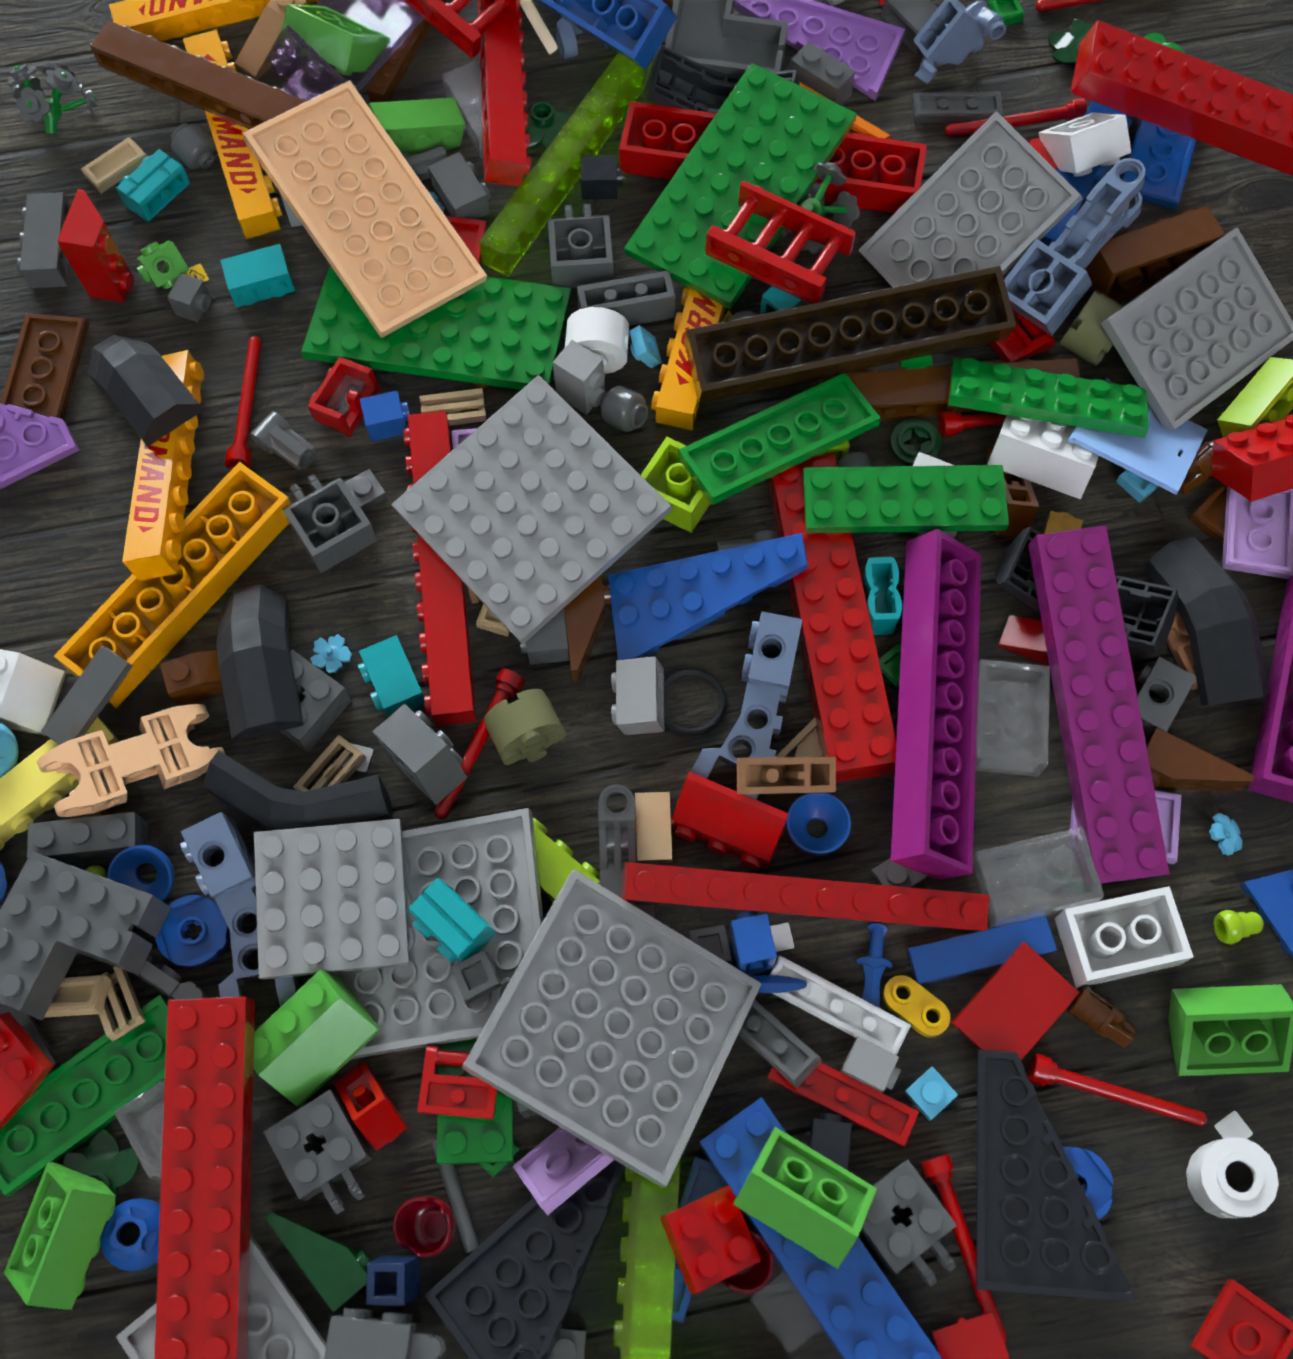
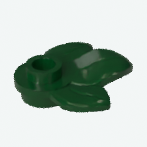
[1048,18,1092,64]
[525,101,578,153]
[63,1129,140,1195]

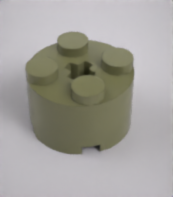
[1059,289,1124,366]
[484,689,567,765]

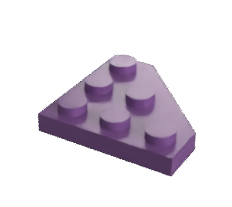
[0,403,80,489]

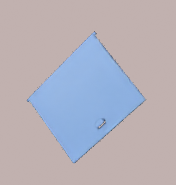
[1068,378,1207,495]

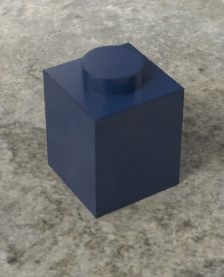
[366,1255,420,1306]

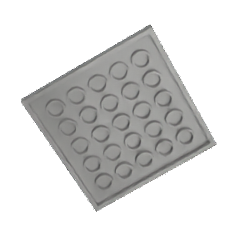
[391,375,672,645]
[334,808,544,1059]
[461,870,762,1188]

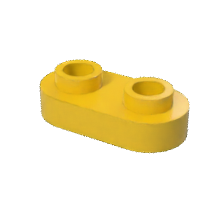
[882,975,950,1037]

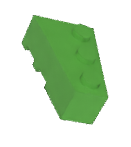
[369,98,466,155]

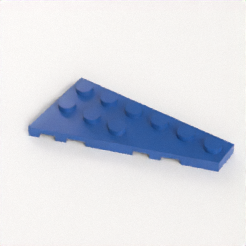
[608,533,809,660]

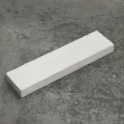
[770,956,911,1055]

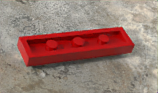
[767,1063,919,1148]

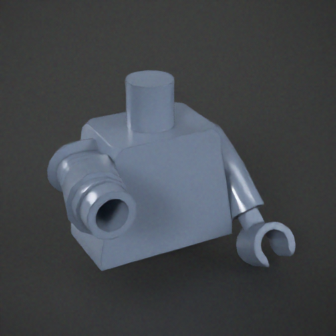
[913,0,1006,85]

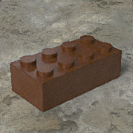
[1085,205,1226,303]

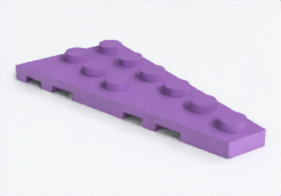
[735,0,905,101]

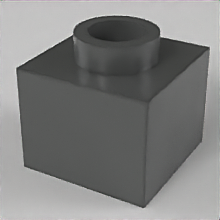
[167,273,211,323]

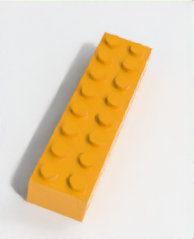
[54,462,291,709]

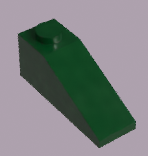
[265,1212,372,1312]

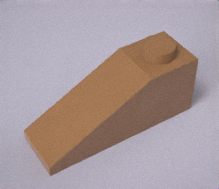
[234,0,308,80]
[737,757,836,794]

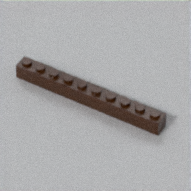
[367,0,447,103]

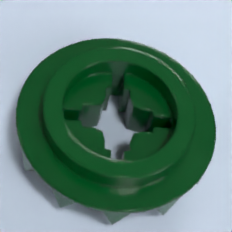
[890,419,942,466]

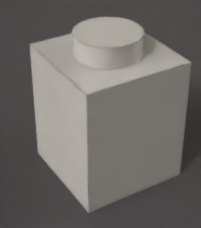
[840,1036,901,1093]

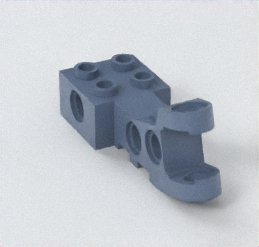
[1004,158,1146,336]
[691,611,802,800]
[180,812,300,1007]

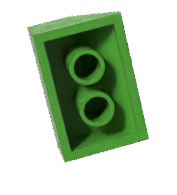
[280,4,391,76]
[254,970,381,1107]
[1168,984,1293,1076]
[733,1127,877,1269]
[4,1162,116,1310]

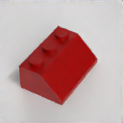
[57,189,134,303]
[671,772,788,870]

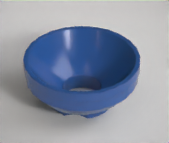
[786,793,851,856]
[107,845,175,902]
[100,1198,160,1272]

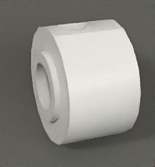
[565,307,629,374]
[1186,1137,1278,1219]

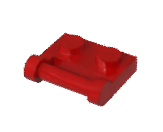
[989,309,1056,363]
[417,1045,498,1120]

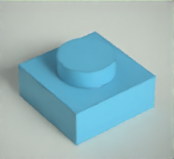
[629,325,662,368]
[1116,470,1159,503]
[903,1066,958,1121]

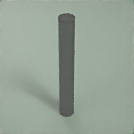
[431,1140,479,1254]

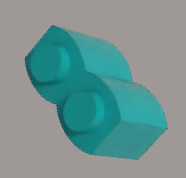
[862,557,902,635]

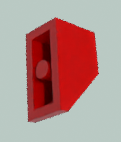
[334,1061,408,1151]

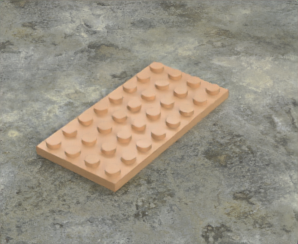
[243,80,487,338]

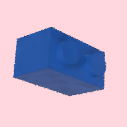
[728,911,777,975]

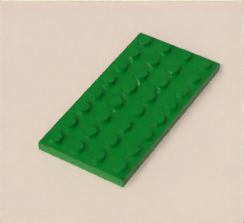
[624,63,857,309]
[301,265,572,390]

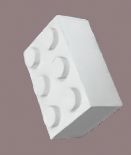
[987,415,1099,499]
[1054,886,1193,988]

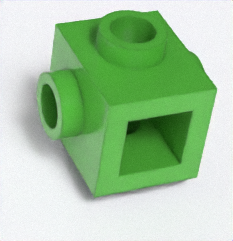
[136,240,189,289]

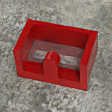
[307,357,381,438]

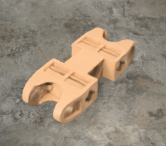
[37,704,226,817]

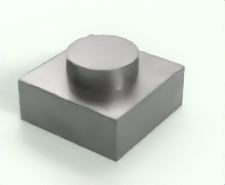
[345,469,387,512]

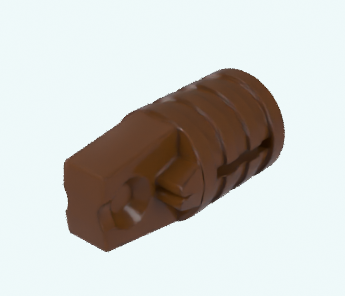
[1178,441,1213,495]
[1067,986,1137,1048]

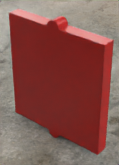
[932,1311,1010,1359]

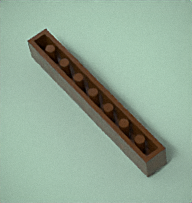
[90,20,308,129]
[823,357,1080,421]

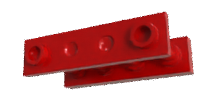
[403,0,520,59]
[705,181,856,304]

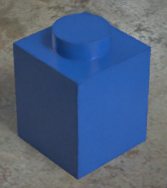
[360,391,410,442]

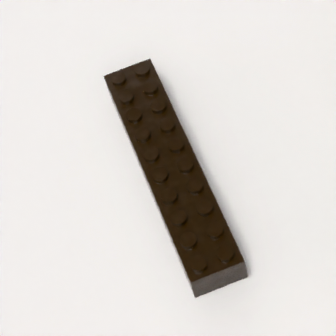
[684,266,1016,403]

